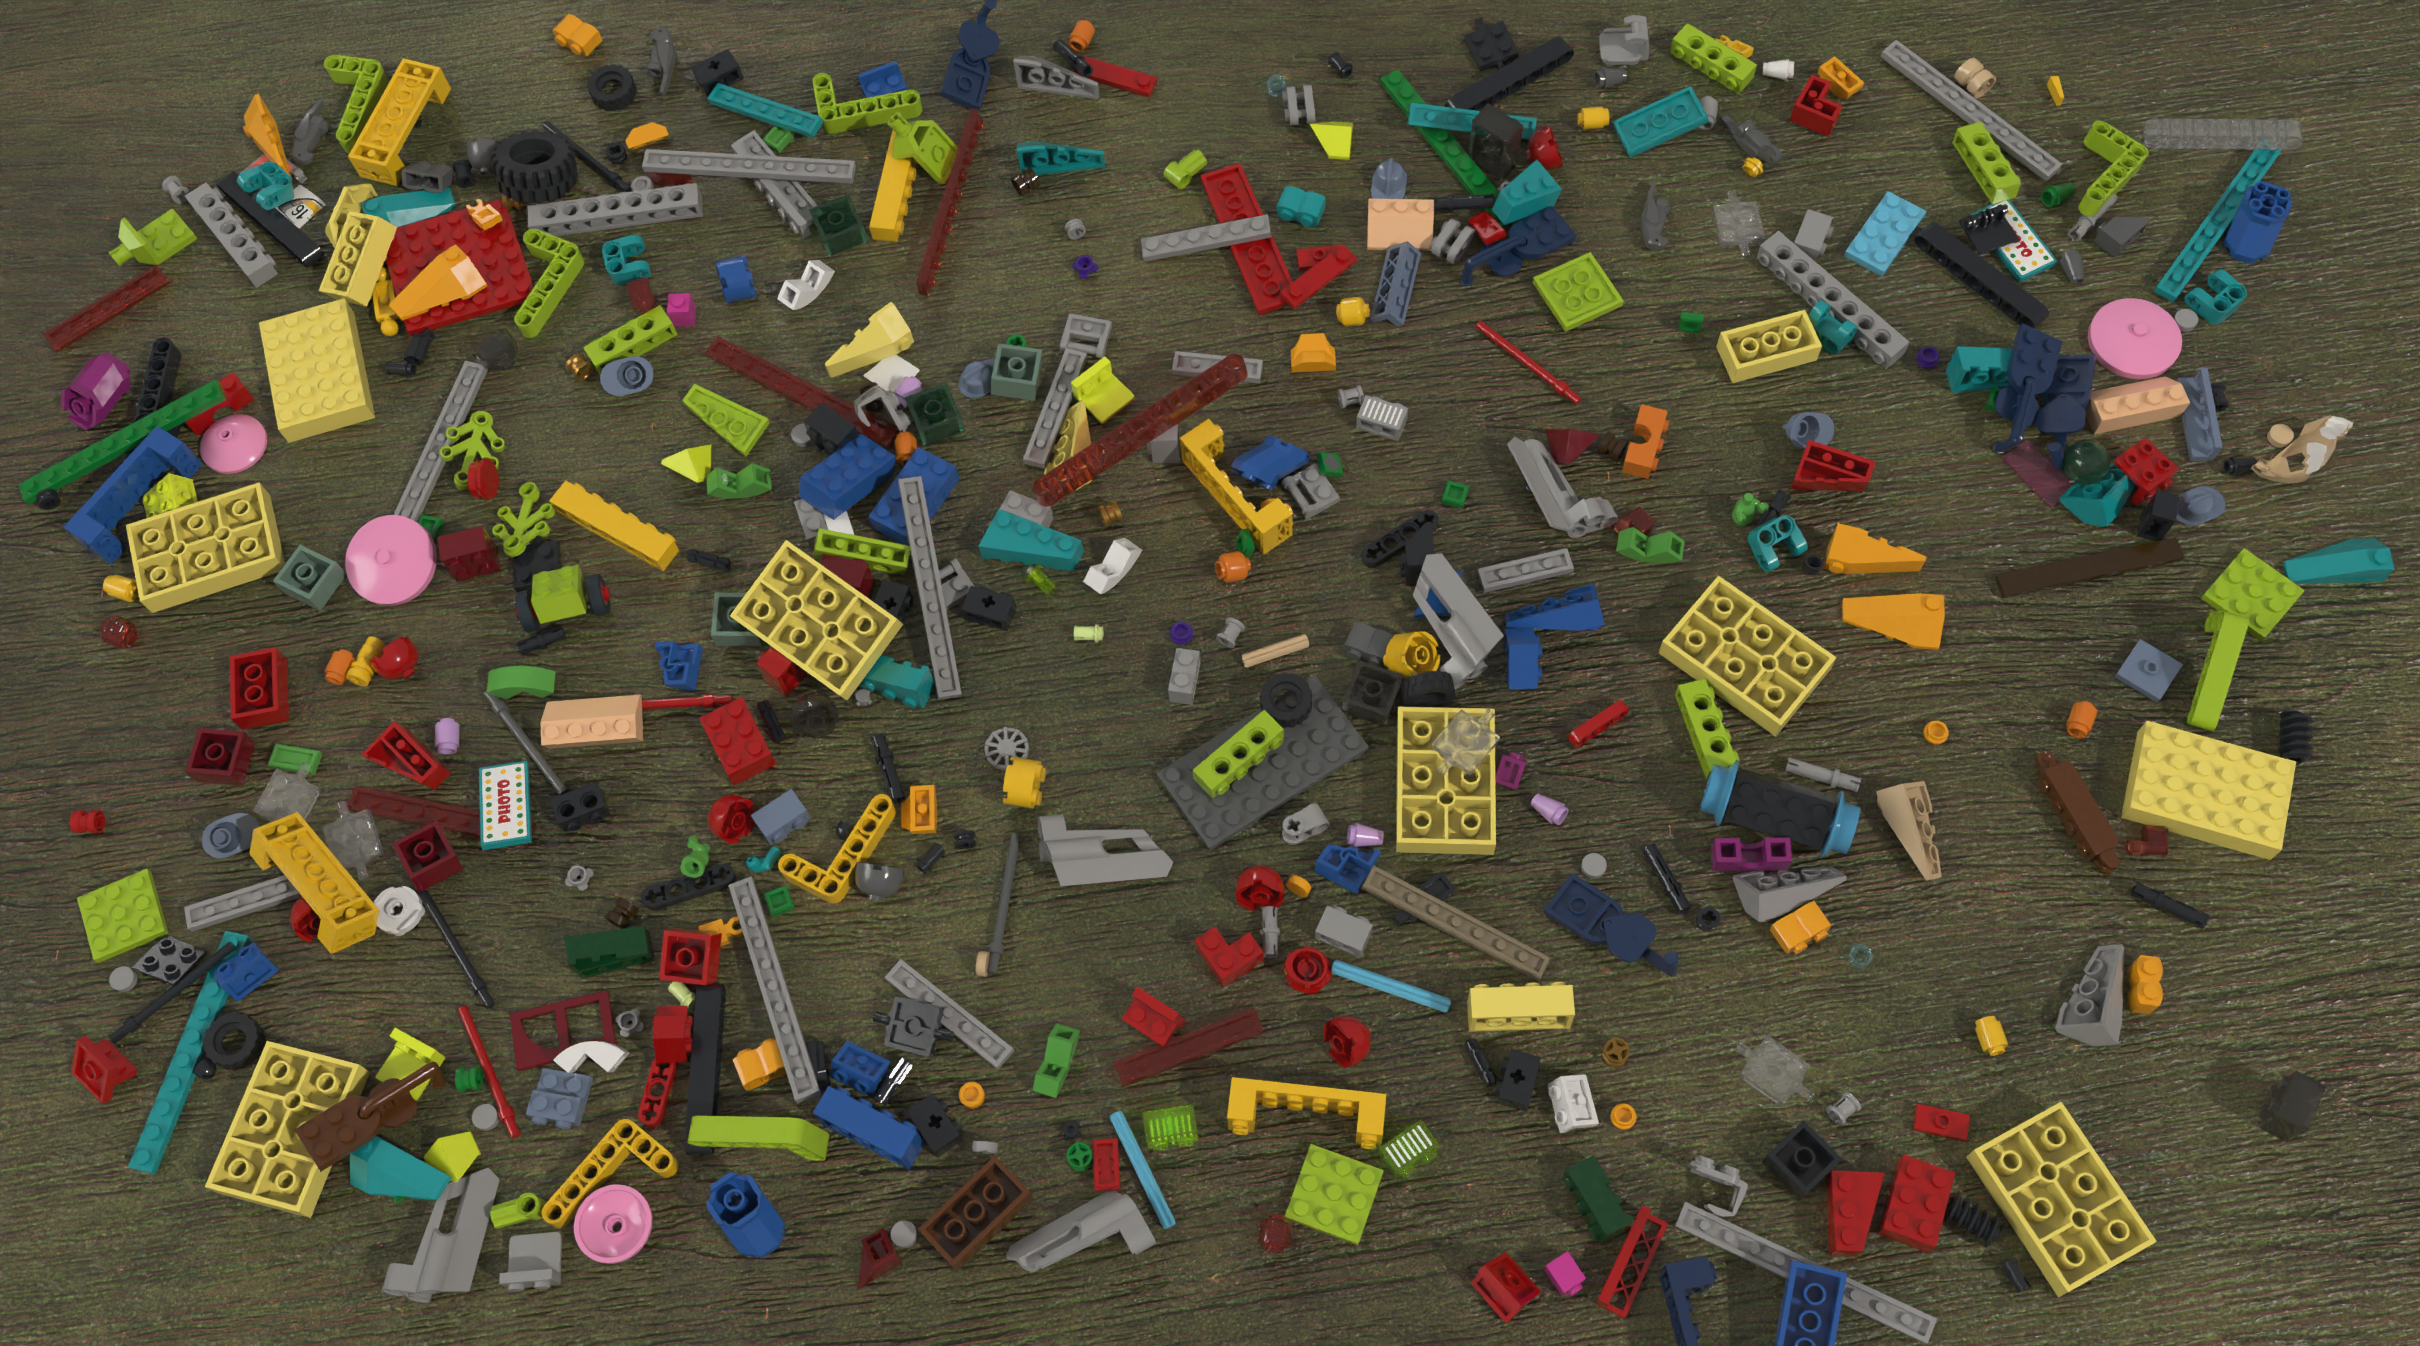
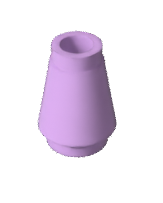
[1531,794,1568,825]
[1347,823,1384,847]

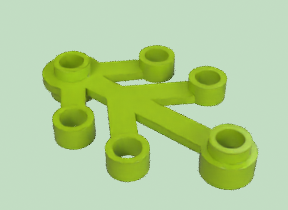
[439,411,505,490]
[492,482,555,557]

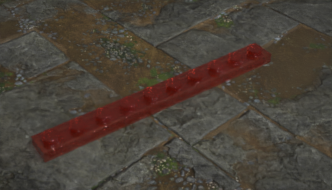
[916,108,983,296]
[705,336,900,450]

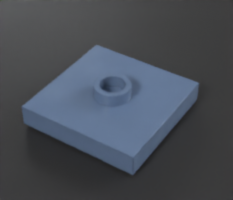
[2115,639,2183,703]

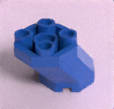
[2223,181,2293,264]
[1230,435,1310,491]
[706,1172,786,1258]

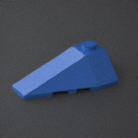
[1505,583,1605,631]

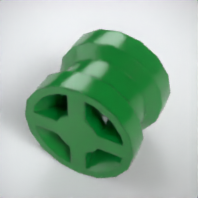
[455,1065,483,1092]
[1067,1142,1093,1172]

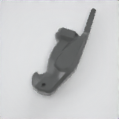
[647,28,676,97]
[291,99,329,165]
[1721,115,1783,165]
[1640,180,1670,251]

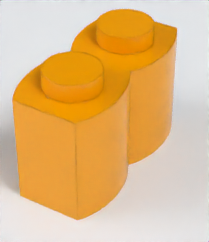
[552,14,603,57]
[1770,901,1831,954]
[2127,955,2163,1015]
[733,1038,787,1091]

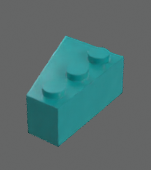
[1492,160,1562,225]
[860,655,935,710]

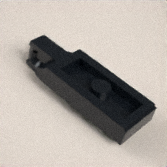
[1392,871,1456,927]

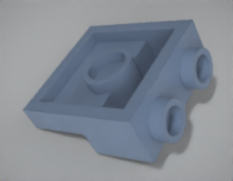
[525,1068,593,1130]

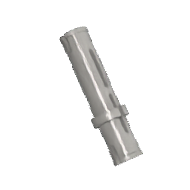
[2068,194,2118,242]
[1785,757,1861,793]

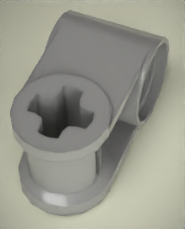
[1282,803,1330,845]

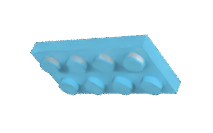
[1844,191,1927,277]

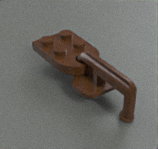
[294,1062,446,1172]

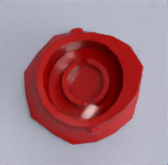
[468,457,499,501]
[1283,946,1331,994]

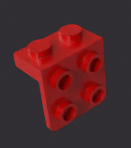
[2114,439,2179,506]

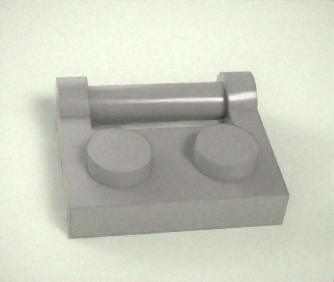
[1060,313,1112,358]
[1281,463,1340,519]
[939,558,975,611]

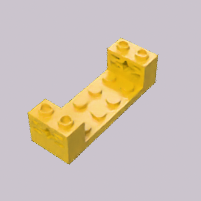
[348,58,451,187]
[1180,419,1293,555]
[250,812,380,954]
[1227,1077,1386,1149]

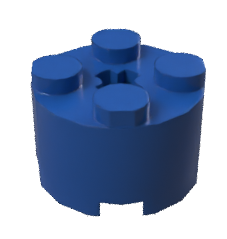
[715,255,757,303]

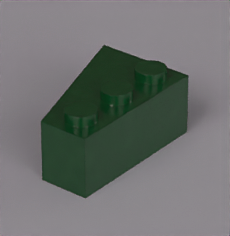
[564,925,654,979]
[1563,1156,1635,1245]

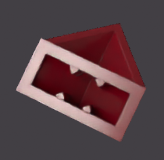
[1545,429,1599,465]
[857,1227,903,1290]

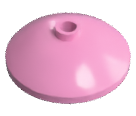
[200,414,267,474]
[574,1185,653,1264]

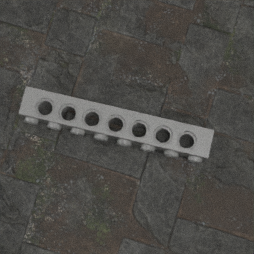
[528,183,703,236]
[1756,231,1910,369]

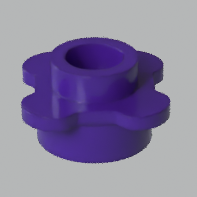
[1072,255,1098,278]

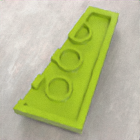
[682,384,770,457]

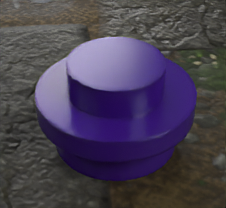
[1916,346,1940,368]
[1170,622,1193,645]

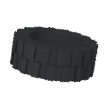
[587,64,637,111]
[1401,671,1456,708]
[1260,672,1312,728]
[203,1012,265,1070]

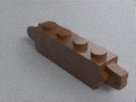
[2034,750,2120,875]

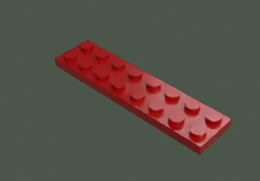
[1200,163,1293,315]

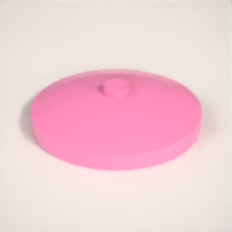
[2088,298,2182,379]
[345,515,437,606]

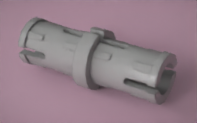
[1260,906,1280,958]

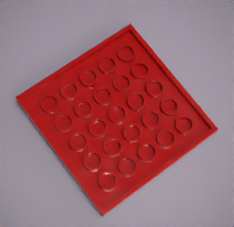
[386,198,534,336]

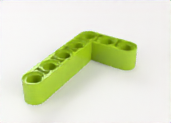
[324,55,388,154]
[813,73,923,134]
[2078,121,2149,216]
[514,229,584,338]
[2187,611,2249,732]
[687,1116,830,1161]

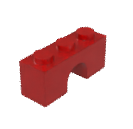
[186,372,255,436]

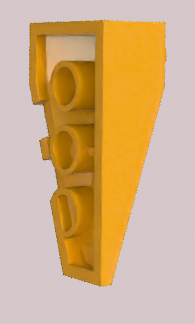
[243,94,292,178]
[389,244,487,320]
[1823,523,1926,574]
[1842,593,1945,650]

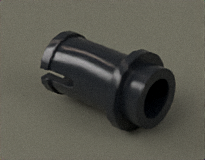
[1328,52,1353,78]
[385,360,417,378]
[2224,457,2257,475]
[915,843,946,874]
[2001,1257,2033,1294]

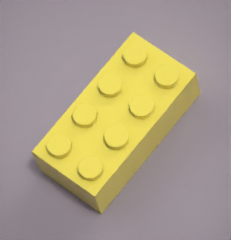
[319,211,397,307]
[1716,310,1822,383]
[1467,982,1575,1032]

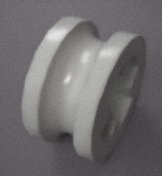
[1064,219,1086,240]

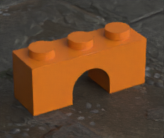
[1622,404,1670,479]

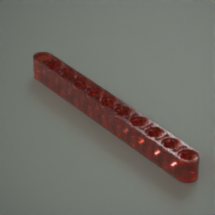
[1032,354,1248,506]

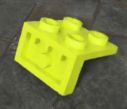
[1071,357,1135,424]
[143,473,198,518]
[376,1028,446,1100]

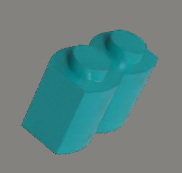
[1276,186,1326,227]

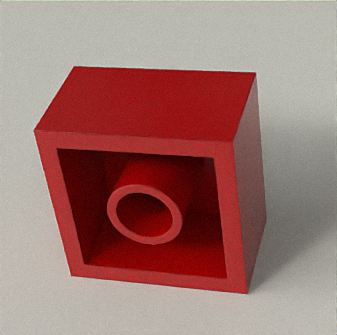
[659,927,722,985]

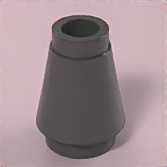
[1593,68,1627,89]
[2059,249,2085,284]

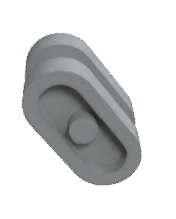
[1282,84,1315,126]
[1430,219,1476,265]

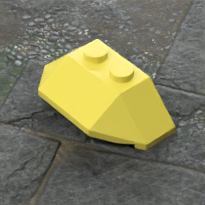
[325,183,379,248]

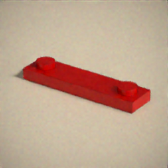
[1073,55,1158,98]
[1279,244,1358,310]

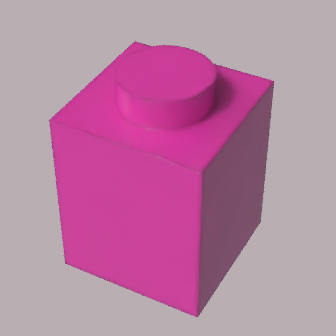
[667,293,696,327]
[1544,1251,1586,1297]

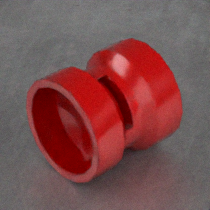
[70,810,105,833]

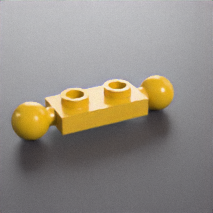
[372,267,400,336]

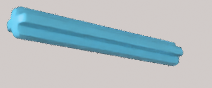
[1331,960,1451,1013]
[1110,1111,1176,1229]

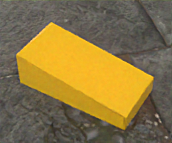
[2047,76,2064,106]

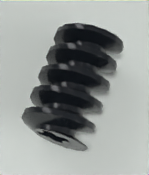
[2279,710,2313,765]
[1945,1191,2006,1248]

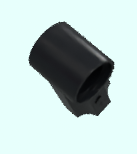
[404,327,435,365]
[806,1040,830,1091]

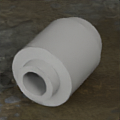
[1698,96,1718,130]

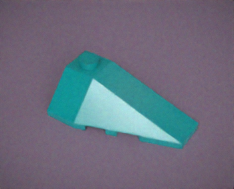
[1017,141,1105,175]
[361,188,456,228]
[2059,462,2136,527]
[2283,538,2395,584]
[350,1136,452,1201]

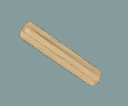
[1242,634,1309,667]

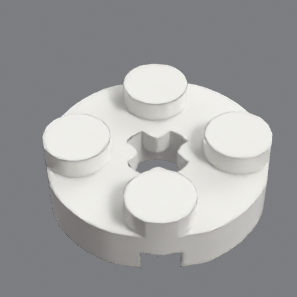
[374,886,425,936]

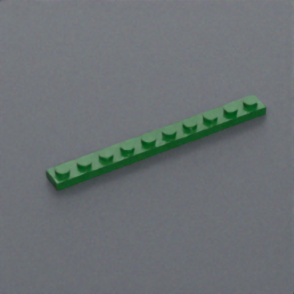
[1380,69,1507,227]
[19,379,226,505]

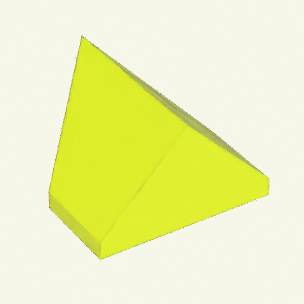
[1310,121,1353,160]
[661,444,712,483]
[424,1131,481,1182]

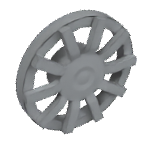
[984,727,1029,770]

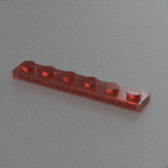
[43,265,171,353]
[1113,1008,1264,1087]

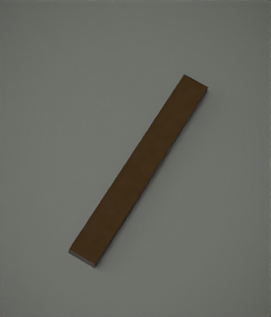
[1995,537,2185,599]

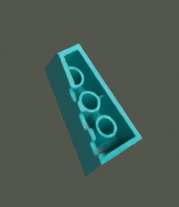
[1946,346,2025,393]
[978,509,1084,572]

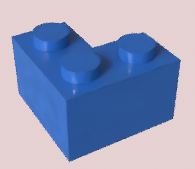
[1504,628,1542,690]

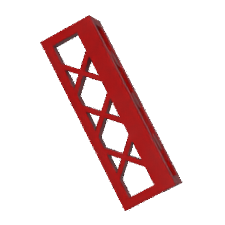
[1596,1205,1668,1319]

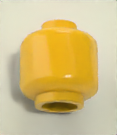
[1336,297,1370,327]

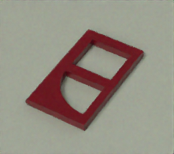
[510,990,617,1071]

